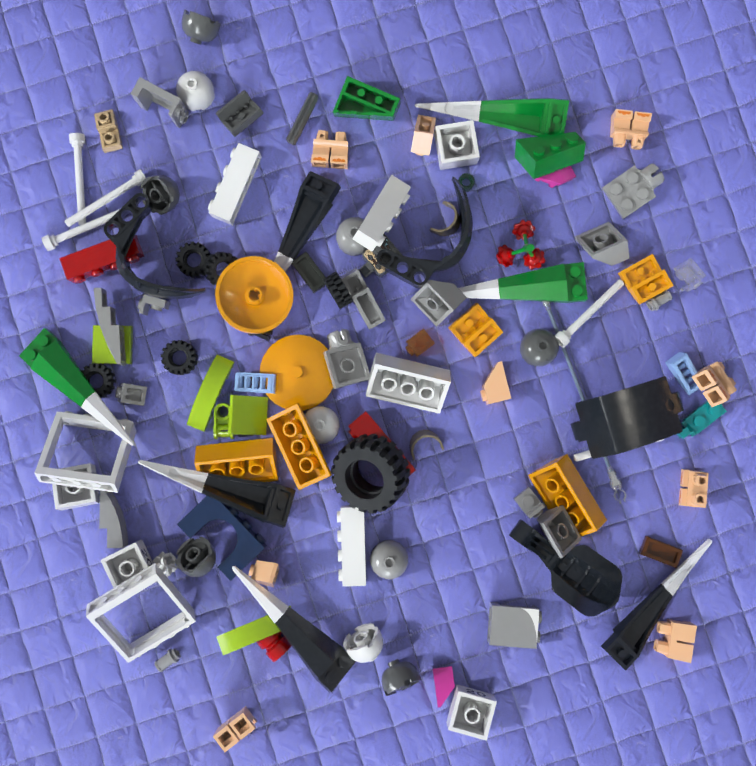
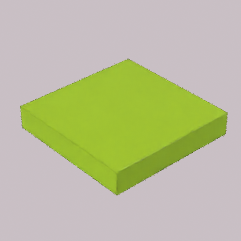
[92,325,133,364]
[228,395,268,435]

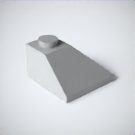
[575,222,629,266]
[411,280,467,327]
[536,505,582,558]

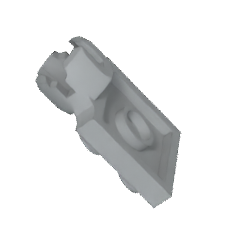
[602,164,665,219]
[323,329,370,389]

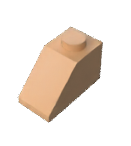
[411,115,436,156]
[480,361,511,405]
[248,560,279,588]

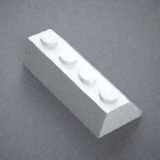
[366,352,451,414]

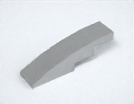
[93,288,126,366]

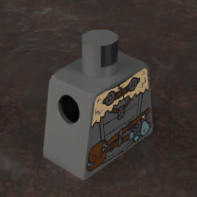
[358,234,403,278]

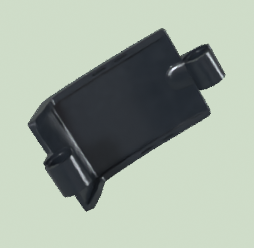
[570,376,684,459]

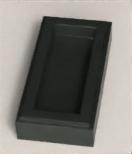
[292,252,325,293]

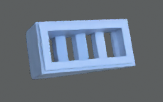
[665,352,699,395]
[234,372,276,394]

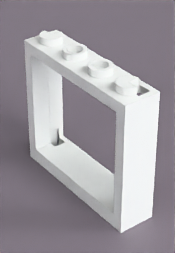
[34,411,136,493]
[86,563,196,663]

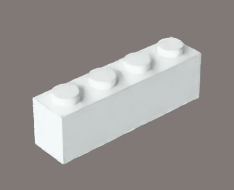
[208,143,262,226]
[353,175,411,251]
[337,506,366,586]

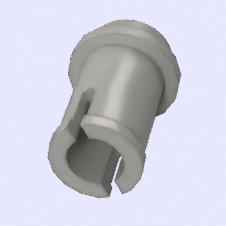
[646,290,672,311]
[154,648,181,672]

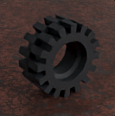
[175,241,210,278]
[203,252,238,285]
[323,272,353,309]
[161,340,198,375]
[81,363,116,398]

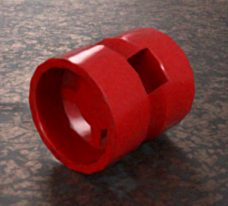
[256,631,291,662]

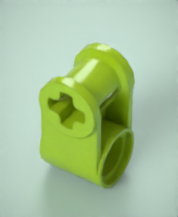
[213,403,235,439]

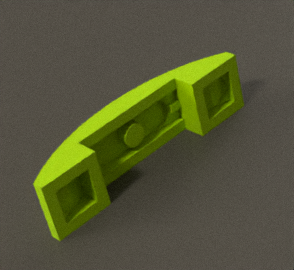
[187,355,235,432]
[216,606,291,655]

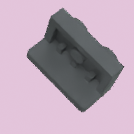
[216,90,264,137]

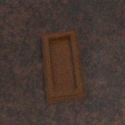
[639,536,683,568]

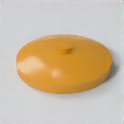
[215,256,293,334]
[260,335,333,411]

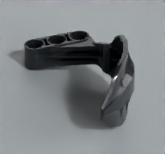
[377,177,473,288]
[104,193,206,299]
[509,519,623,617]

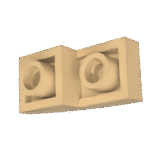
[94,109,123,153]

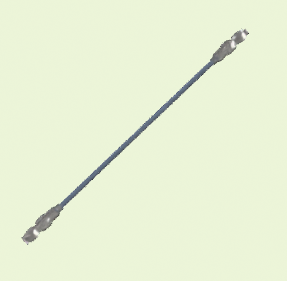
[541,301,626,504]

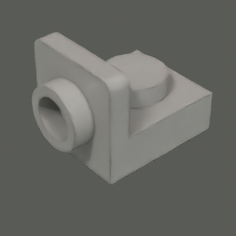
[138,294,170,316]
[115,383,147,406]
[513,487,545,518]

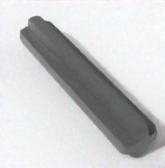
[286,92,319,145]

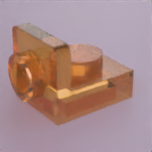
[405,328,435,358]

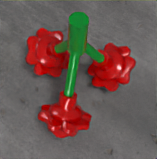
[496,219,546,270]

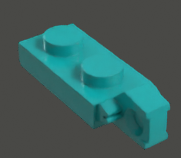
[677,401,727,439]

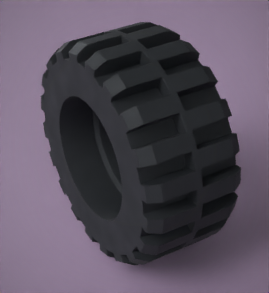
[331,434,410,513]

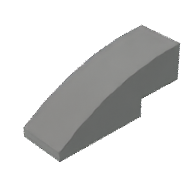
[340,268,386,330]
[99,490,128,548]

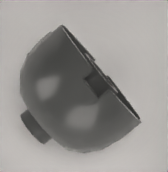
[181,9,221,45]
[140,175,180,215]
[520,329,559,367]
[175,537,216,577]
[381,659,422,696]

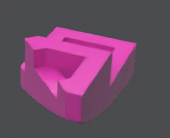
[535,166,576,188]
[433,666,455,708]

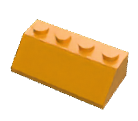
[266,403,332,490]
[194,438,278,482]
[528,454,607,536]

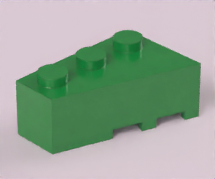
[333,76,401,121]
[515,132,586,179]

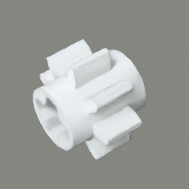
[153,551,178,577]

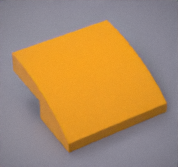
[618,254,674,305]
[448,303,503,357]

